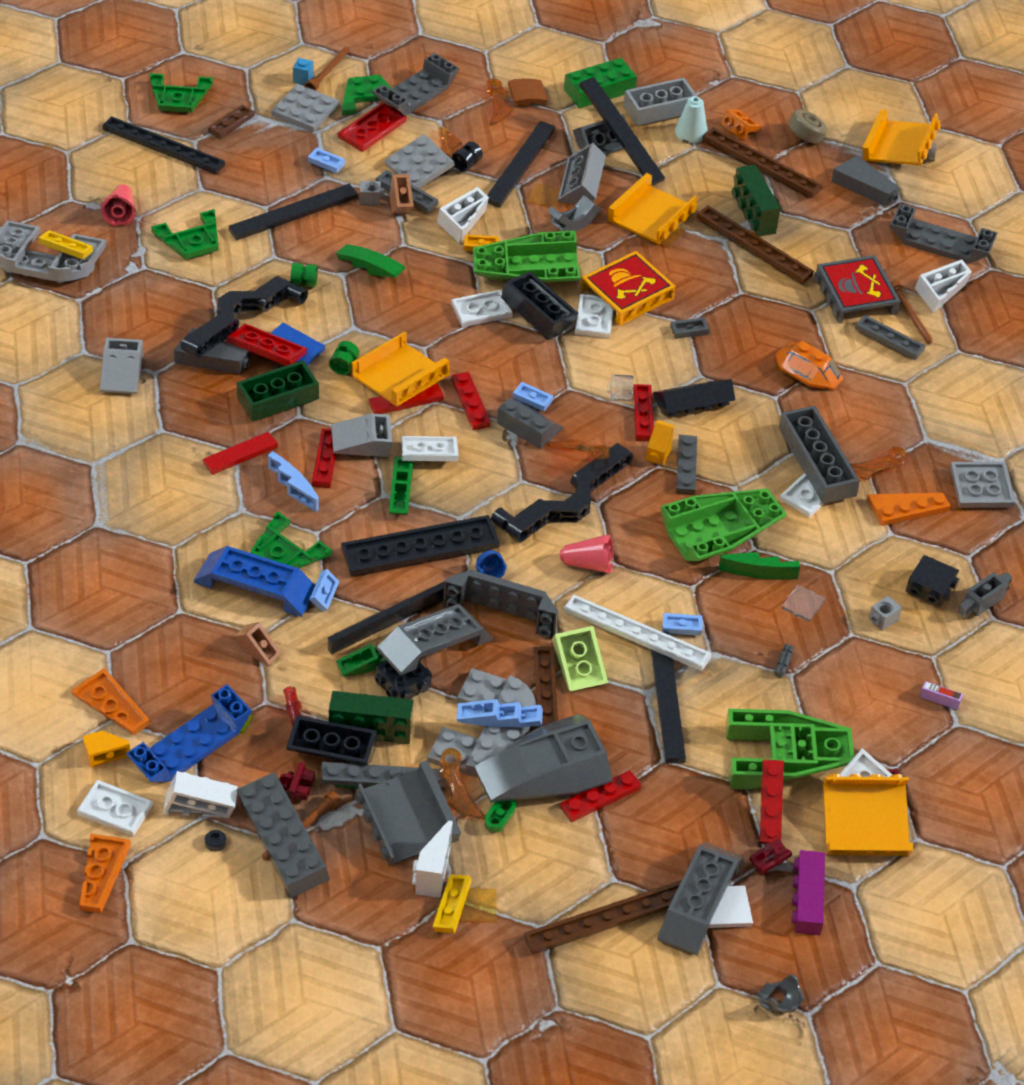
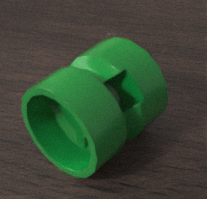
[290,262,318,288]
[329,341,359,375]

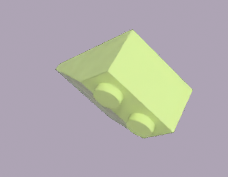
[552,626,608,692]

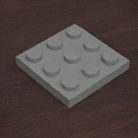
[271,84,340,132]
[384,134,454,189]
[950,461,1016,508]

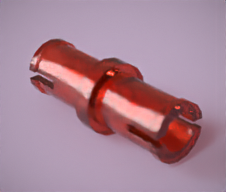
[283,686,302,726]

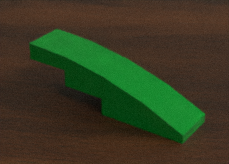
[336,244,405,278]
[389,456,413,515]
[718,552,800,580]
[336,643,386,677]

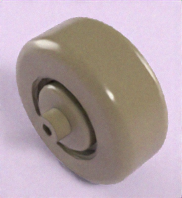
[788,109,828,144]

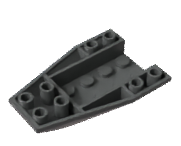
[474,714,613,802]

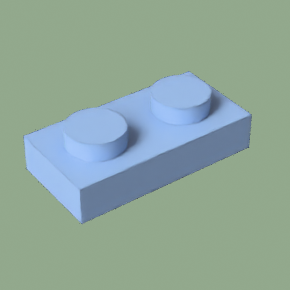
[308,148,345,174]
[512,382,553,412]
[309,569,340,612]
[662,613,702,636]

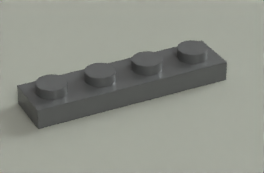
[376,170,438,213]
[855,315,925,360]
[676,435,697,495]

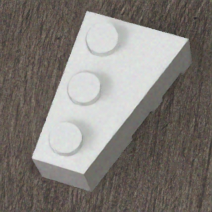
[437,187,489,243]
[915,260,971,313]
[163,771,238,818]

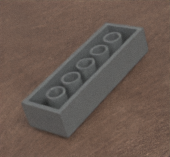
[779,406,860,504]
[236,772,330,898]

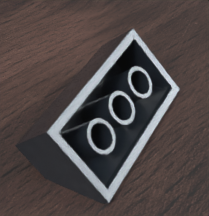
[501,271,578,340]
[653,379,735,416]
[286,715,377,765]

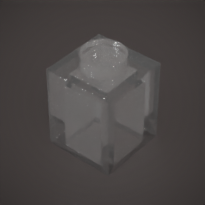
[607,374,633,401]

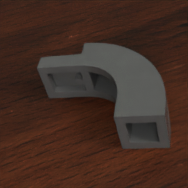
[547,195,602,232]

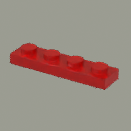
[451,372,491,430]
[759,759,784,843]
[560,770,641,823]

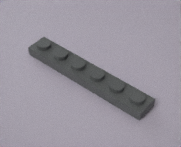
[321,762,446,791]

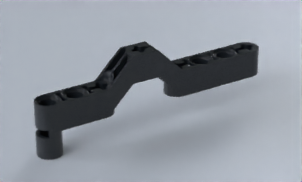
[181,276,308,358]
[491,443,634,543]

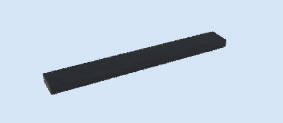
[579,77,665,186]
[102,116,225,174]
[487,121,555,207]
[228,183,358,241]
[328,582,444,655]
[650,632,686,763]

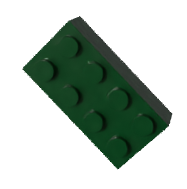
[732,165,780,237]
[236,360,319,422]
[329,691,414,744]

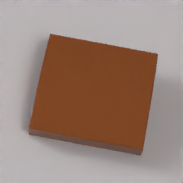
[508,78,548,107]

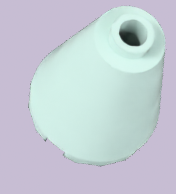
[675,96,708,144]

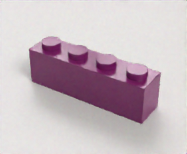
[791,850,825,935]

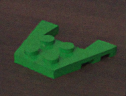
[149,73,213,113]
[342,75,394,116]
[151,209,219,260]
[250,511,332,568]

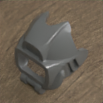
[757,974,804,1013]

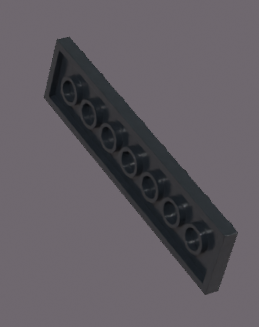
[341,515,500,576]

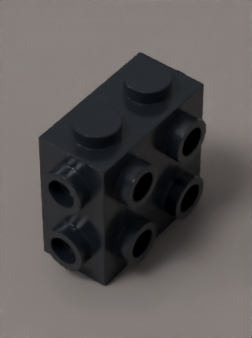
[905,555,960,607]
[374,659,432,699]

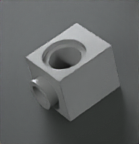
[360,181,384,205]
[869,596,902,631]

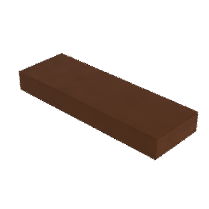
[208,104,255,139]

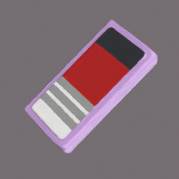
[920,681,963,710]

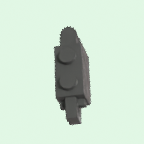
[958,572,1012,617]

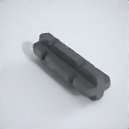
[774,644,794,678]

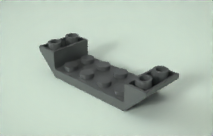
[372,53,460,116]
[890,204,998,264]
[443,570,558,638]
[377,604,493,675]
[657,842,744,956]

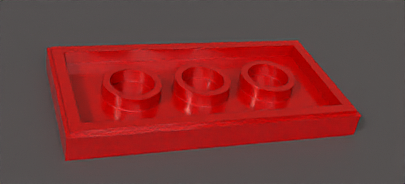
[338,102,407,152]
[226,323,307,366]

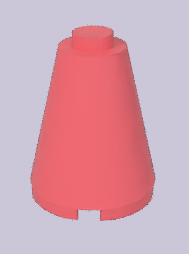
[101,184,136,227]
[560,534,614,573]

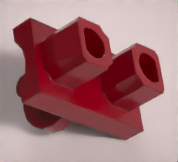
[279,761,315,804]
[749,838,792,875]

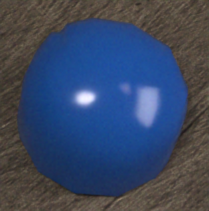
[476,550,507,578]

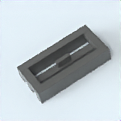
[670,317,709,339]

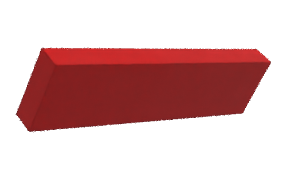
[369,383,444,414]
[633,384,654,441]
[312,428,337,488]
[203,432,278,475]

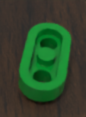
[484,800,516,833]

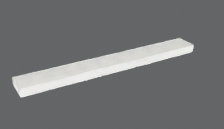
[564,595,711,671]

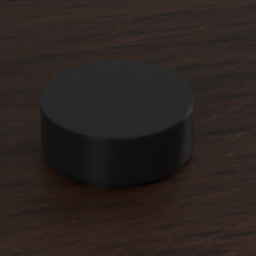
[205,830,226,852]

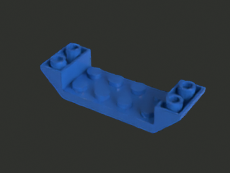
[194,546,315,617]
[126,684,252,782]

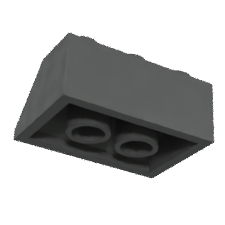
[573,114,626,154]
[497,398,563,449]

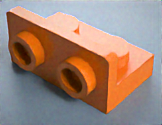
[721,109,761,140]

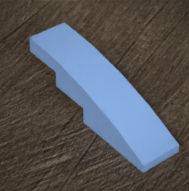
[268,451,319,512]
[456,699,543,727]

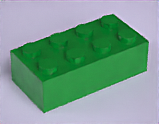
[564,58,637,108]

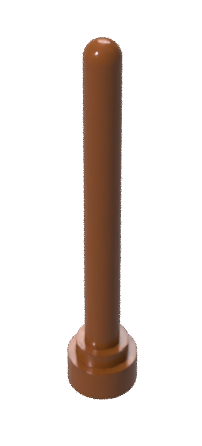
[305,46,350,91]
[890,280,933,344]
[262,790,342,860]

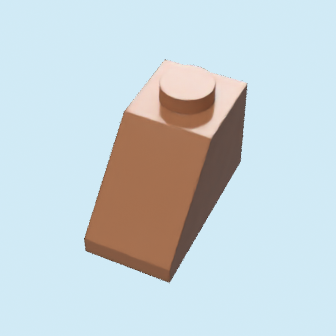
[390,174,414,214]
[234,622,281,666]

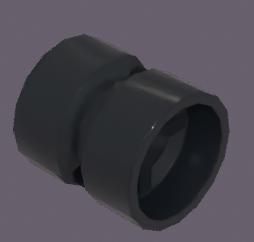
[452,141,483,172]

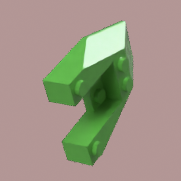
[726,709,854,790]

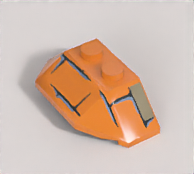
[775,341,844,390]

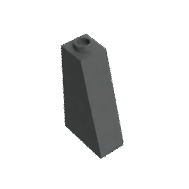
[831,156,900,206]
[174,328,250,374]

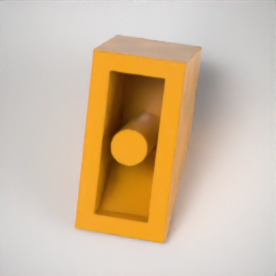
[646,420,675,466]
[82,731,130,767]

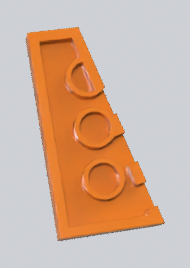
[867,493,951,526]
[71,668,151,735]
[79,833,132,913]

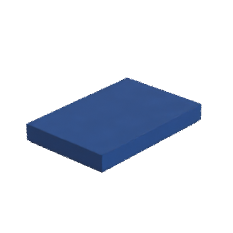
[271,323,325,366]

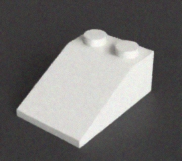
[412,821,453,898]

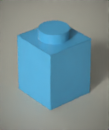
[293,58,314,86]

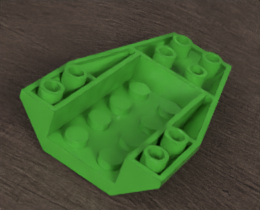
[473,231,580,283]
[661,488,787,561]

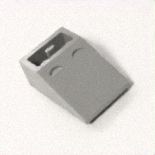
[100,338,144,394]
[331,413,392,457]

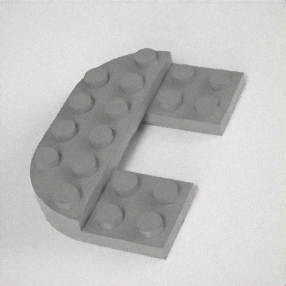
[0,220,106,283]
[427,668,536,777]

